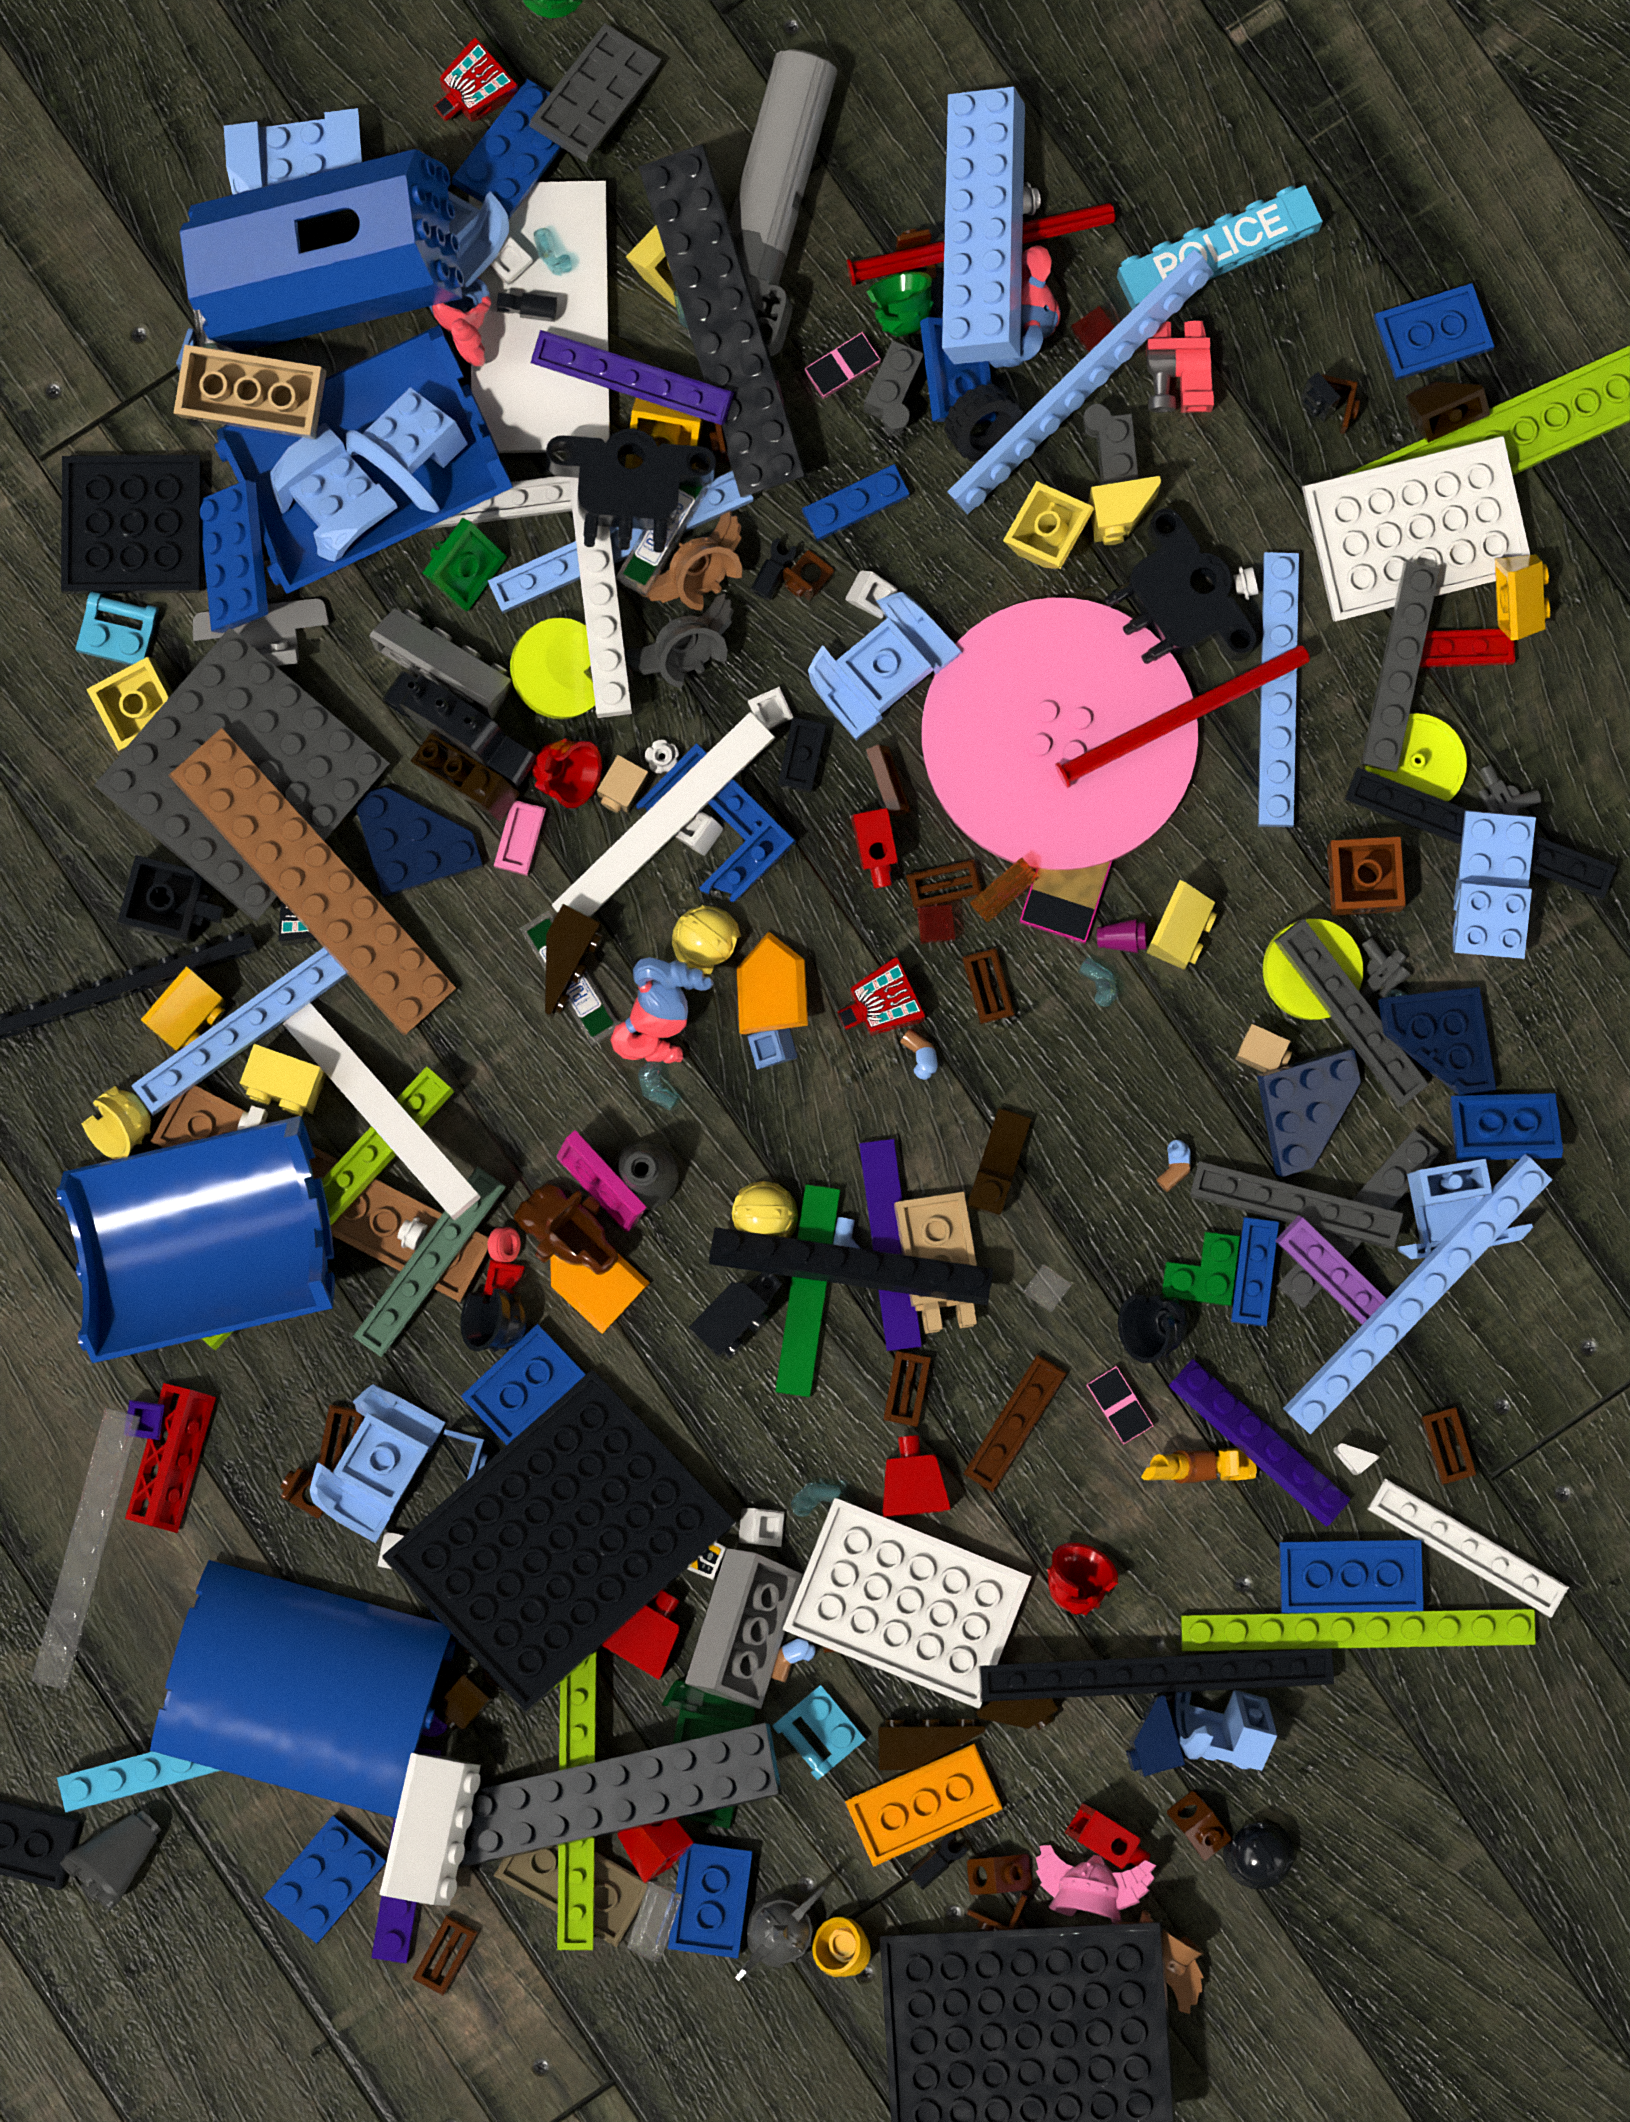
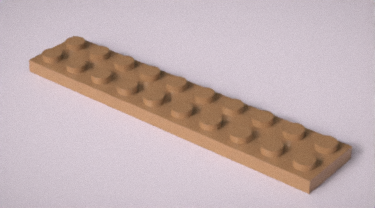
[168,728,456,1036]
[151,1085,488,1303]

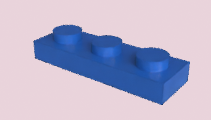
[802,464,910,542]
[1231,1217,1279,1327]

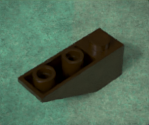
[410,734,520,822]
[545,904,604,1019]
[878,1719,985,1770]

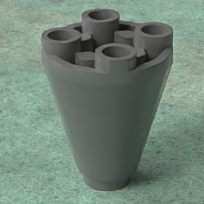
[610,1141,679,1210]
[60,1810,161,1911]

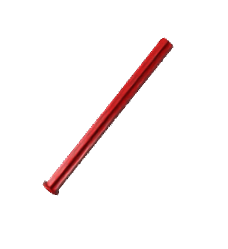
[846,203,1115,287]
[1055,646,1310,788]

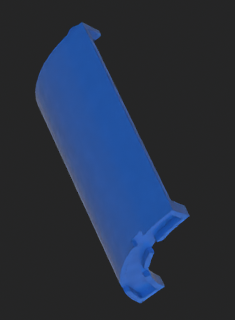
[214,325,513,594]
[56,1116,335,1363]
[150,1560,456,1818]

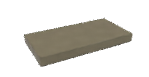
[494,1846,653,1947]

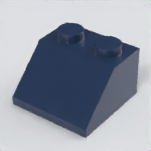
[1126,1695,1185,1777]

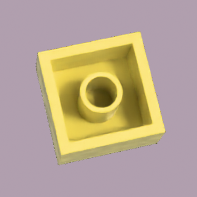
[87,657,173,751]
[240,1044,327,1116]

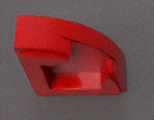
[483,1260,525,1296]

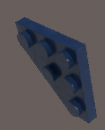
[355,787,483,897]
[1378,987,1496,1095]
[1257,1047,1361,1177]

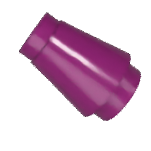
[1097,919,1148,953]

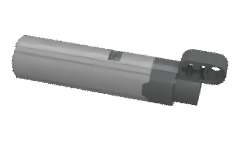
[729,49,837,356]

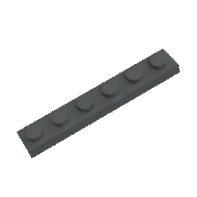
[1361,561,1440,772]
[1274,919,1429,1107]
[1276,1129,1440,1309]
[1190,1161,1403,1250]

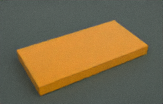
[845,1744,1003,1867]

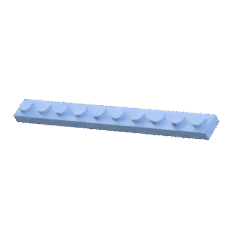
[947,249,1214,515]
[1283,1154,1552,1434]

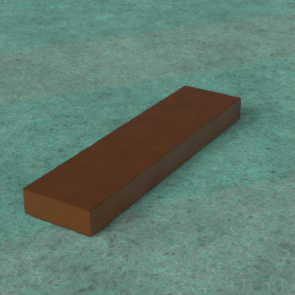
[963,1355,1067,1493]

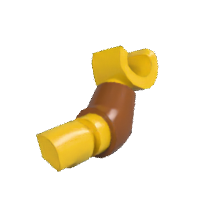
[1141,1448,1257,1484]

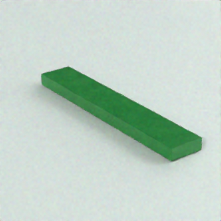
[775,1184,840,1398]

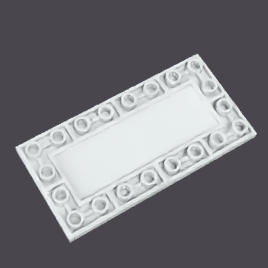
[469,181,610,453]

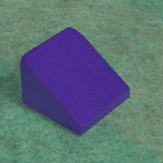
[124,1400,165,1440]

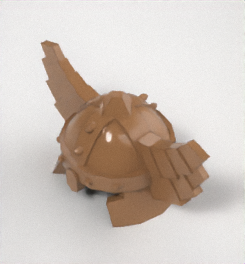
[637,511,742,611]
[1117,1910,1204,2014]

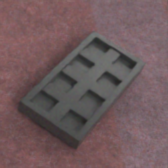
[529,23,662,163]

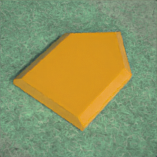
[737,931,808,1035]
[550,1253,650,1334]

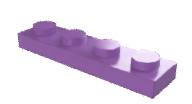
[1275,1215,1386,1325]

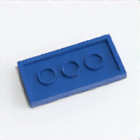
[452,79,562,219]
[200,480,268,633]
[1279,1540,1423,1613]

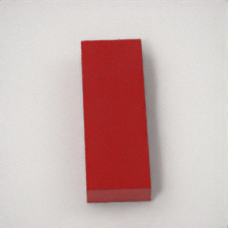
[1419,629,1515,668]

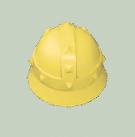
[672,905,741,975]
[81,1086,151,1160]
[732,1181,799,1238]

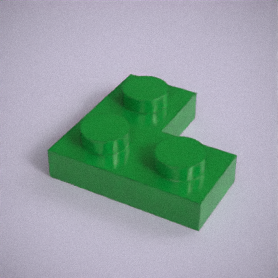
[1161,1232,1240,1307]

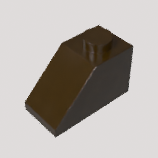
[1405,382,1490,443]
[437,1675,494,1731]
[975,1699,1058,1731]

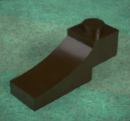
[967,1108,1031,1218]

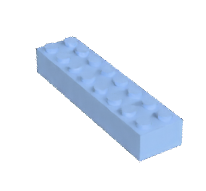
[942,87,1025,364]

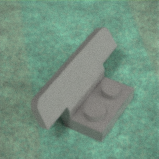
[193,598,329,666]

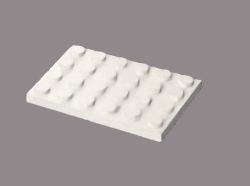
[1302,436,1530,621]
[782,1498,1031,1709]

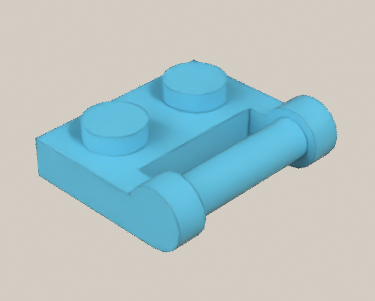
[75,592,159,665]
[772,1685,866,1781]

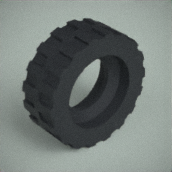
[944,384,1024,462]

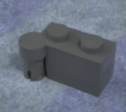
[864,340,924,436]
[1083,404,1138,485]

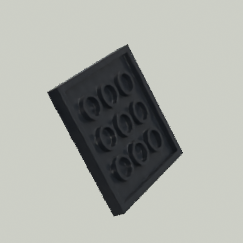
[61,455,201,594]

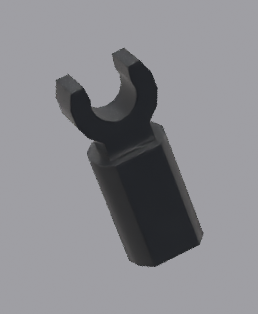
[496,293,557,322]
[750,538,797,601]
[907,1832,967,1890]

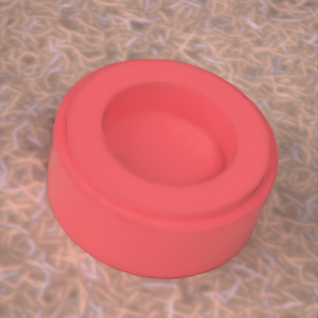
[488,1227,521,1262]

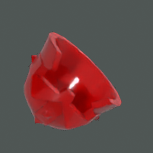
[532,738,602,808]
[1047,1543,1118,1615]

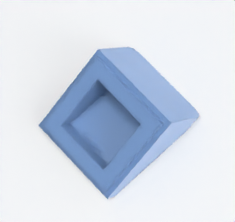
[747,1028,797,1069]

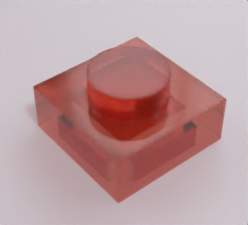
[1071,306,1115,353]
[917,905,955,944]

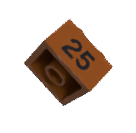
[1327,837,1405,916]

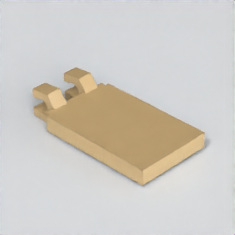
[894,1192,977,1334]

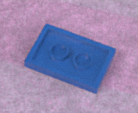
[1373,283,1494,381]
[920,317,996,424]
[1450,1093,1563,1161]
[461,1324,586,1445]
[263,1815,387,1944]
[668,1843,753,1958]

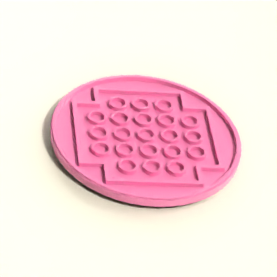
[921,598,1198,870]

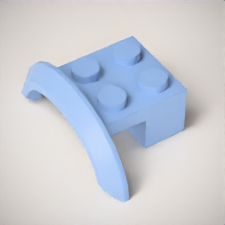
[346,387,467,513]
[1397,1159,1533,1259]
[1174,1690,1277,1771]

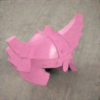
[1036,1845,1156,1924]

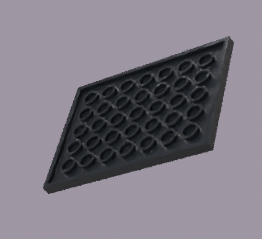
[382,1369,736,1715]
[880,1922,1176,2122]

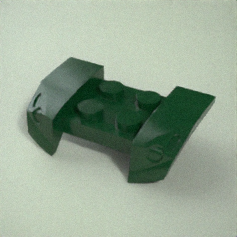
[662,1677,756,1829]

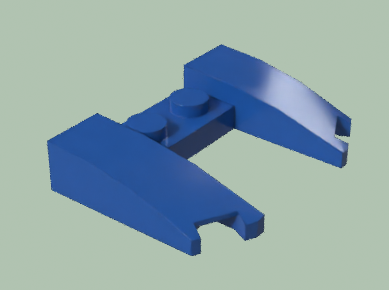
[636,743,797,903]

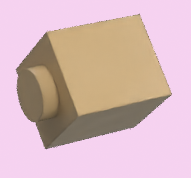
[597,755,649,813]
[1235,1024,1292,1072]

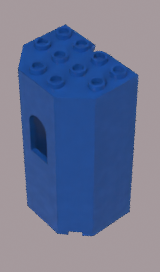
[180,149,464,352]

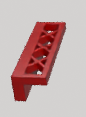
[125,1383,216,1533]

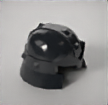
[461,1288,528,1352]
[1118,1293,1188,1363]
[1223,1818,1294,1889]

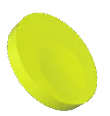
[510,618,595,719]
[1365,713,1467,802]
[1263,919,1363,1020]

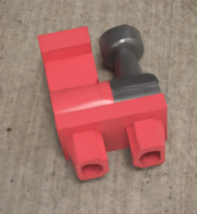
[1146,321,1214,413]

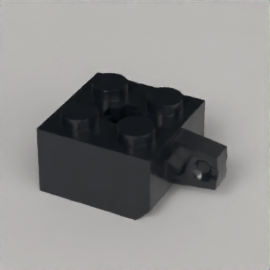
[117,855,225,945]
[688,1272,781,1361]

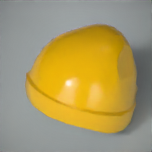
[812,1917,871,1977]

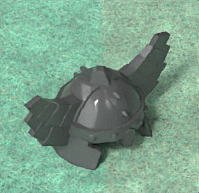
[625,593,734,688]
[735,1885,826,1981]

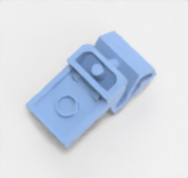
[1453,810,1536,959]

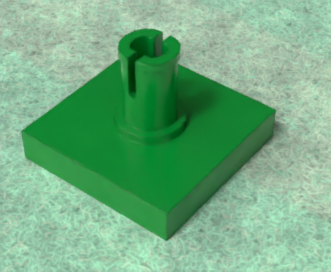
[422,518,507,612]

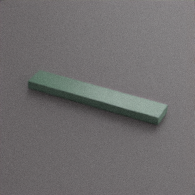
[353,1166,507,1357]

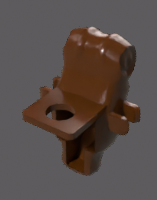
[514,1183,618,1275]

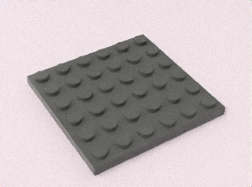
[94,628,390,922]

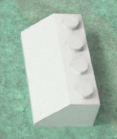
[380,1753,481,1906]

